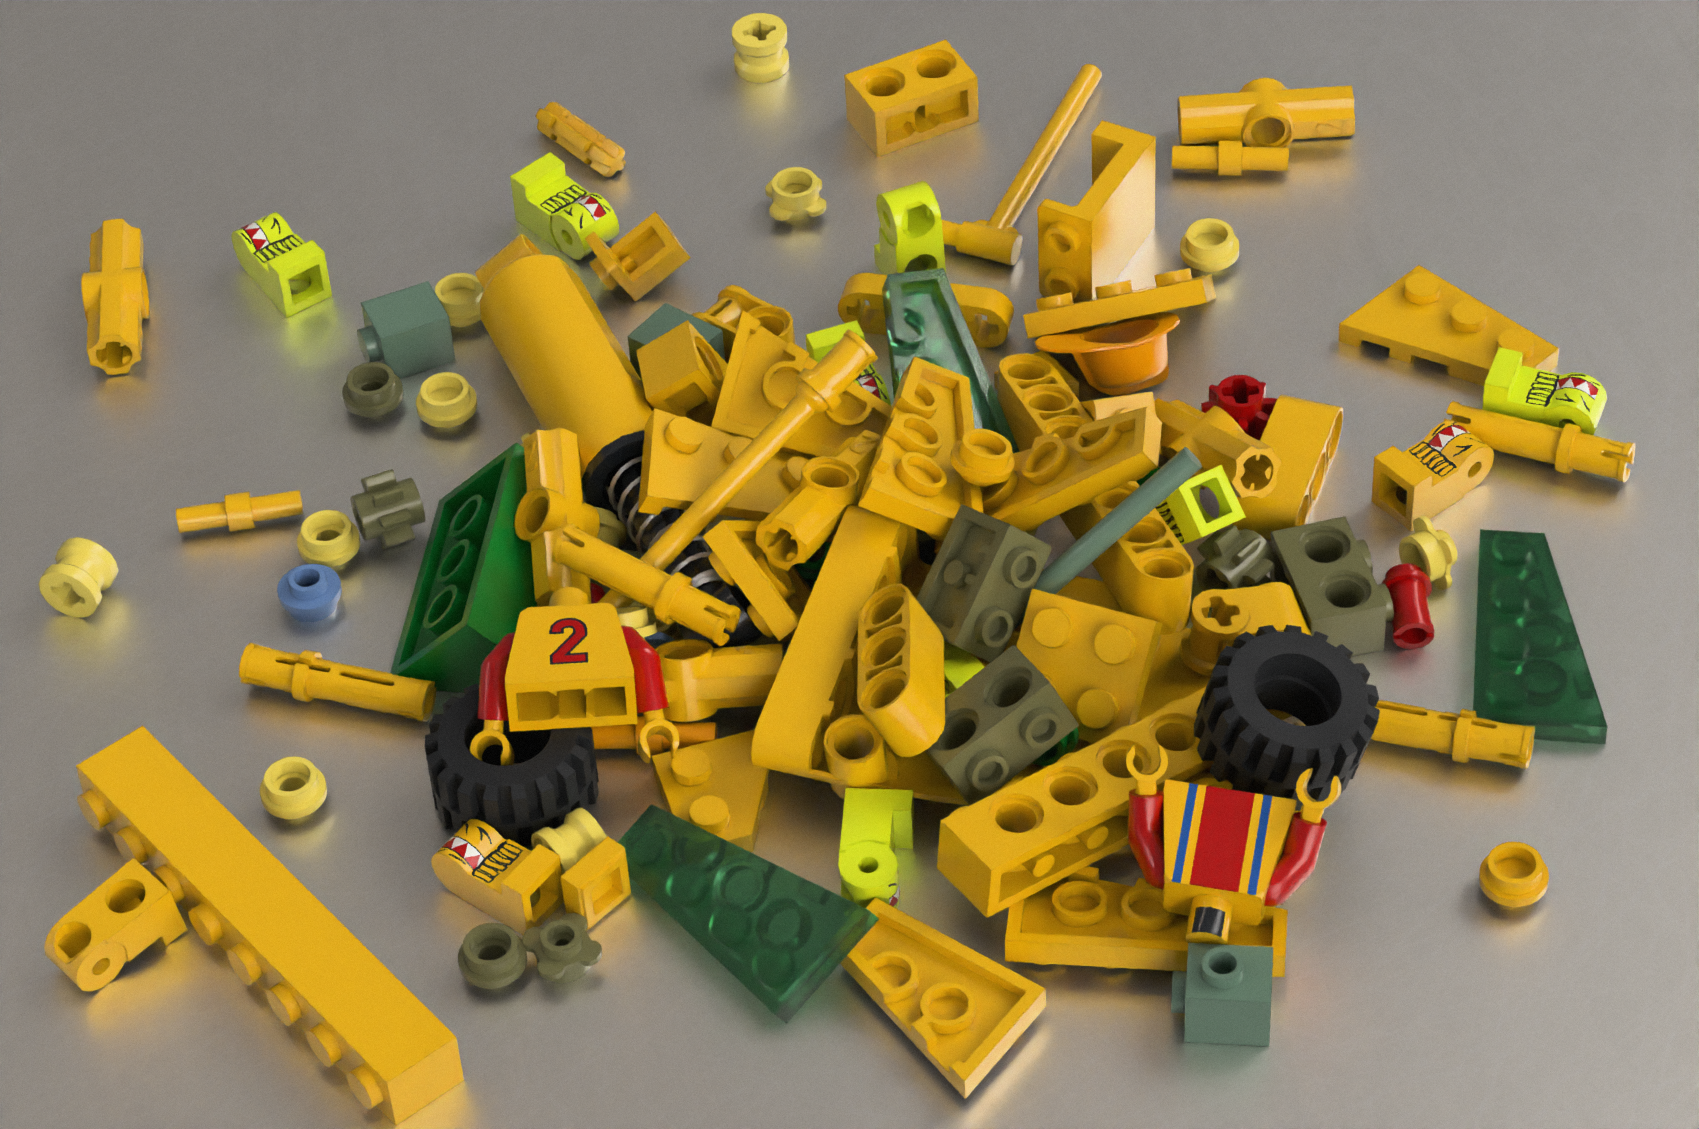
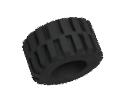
[1194,625,1380,811]
[425,683,599,847]

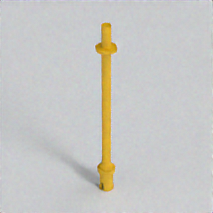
[598,329,878,608]

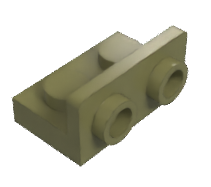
[916,504,1052,663]

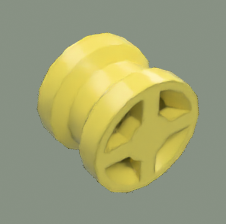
[732,13,789,83]
[38,537,118,618]
[531,808,606,874]

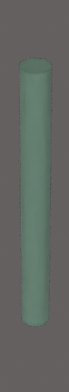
[1014,447,1202,630]

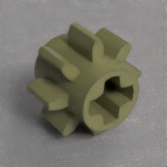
[350,469,426,549]
[1197,525,1275,591]

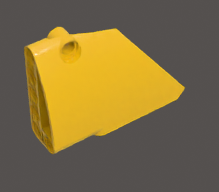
[751,505,1221,806]

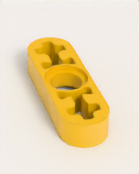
[838,273,1014,348]

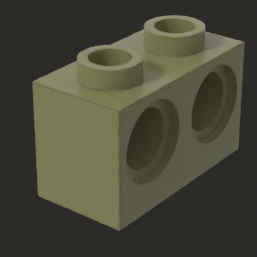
[1270,516,1394,657]
[925,645,1079,805]

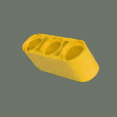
[1232,394,1343,541]
[857,584,945,757]

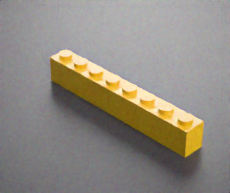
[76,725,464,1126]

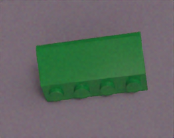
[390,442,537,693]

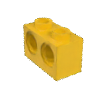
[844,39,979,157]
[636,320,728,427]

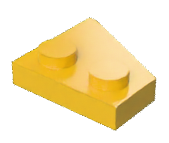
[651,729,769,869]

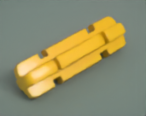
[535,102,626,177]

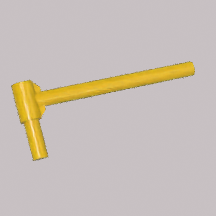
[942,64,1102,266]

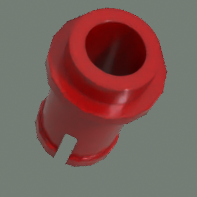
[1381,563,1435,649]

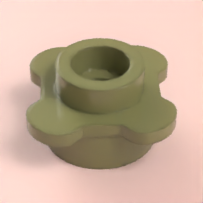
[522,913,602,983]

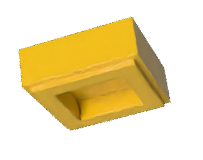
[560,836,631,930]

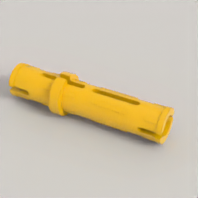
[1444,401,1635,483]
[552,524,741,646]
[239,643,436,722]
[1371,700,1535,769]

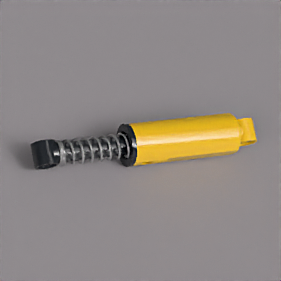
[475,234,763,648]

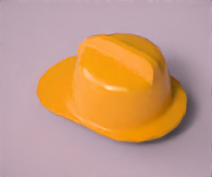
[1035,312,1180,396]

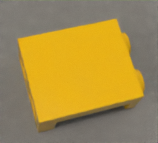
[1037,120,1156,303]

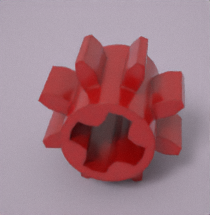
[1201,375,1277,441]

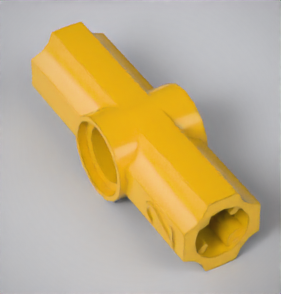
[1177,78,1355,148]
[81,219,150,375]
[1154,398,1282,499]
[514,427,600,607]
[755,429,881,571]
[637,639,785,722]

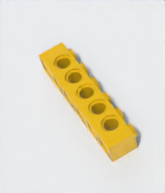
[937,687,1306,918]

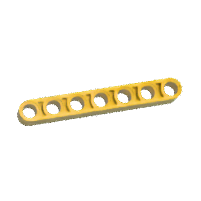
[996,353,1194,635]

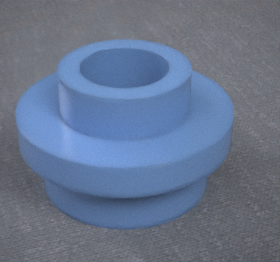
[277,564,342,622]

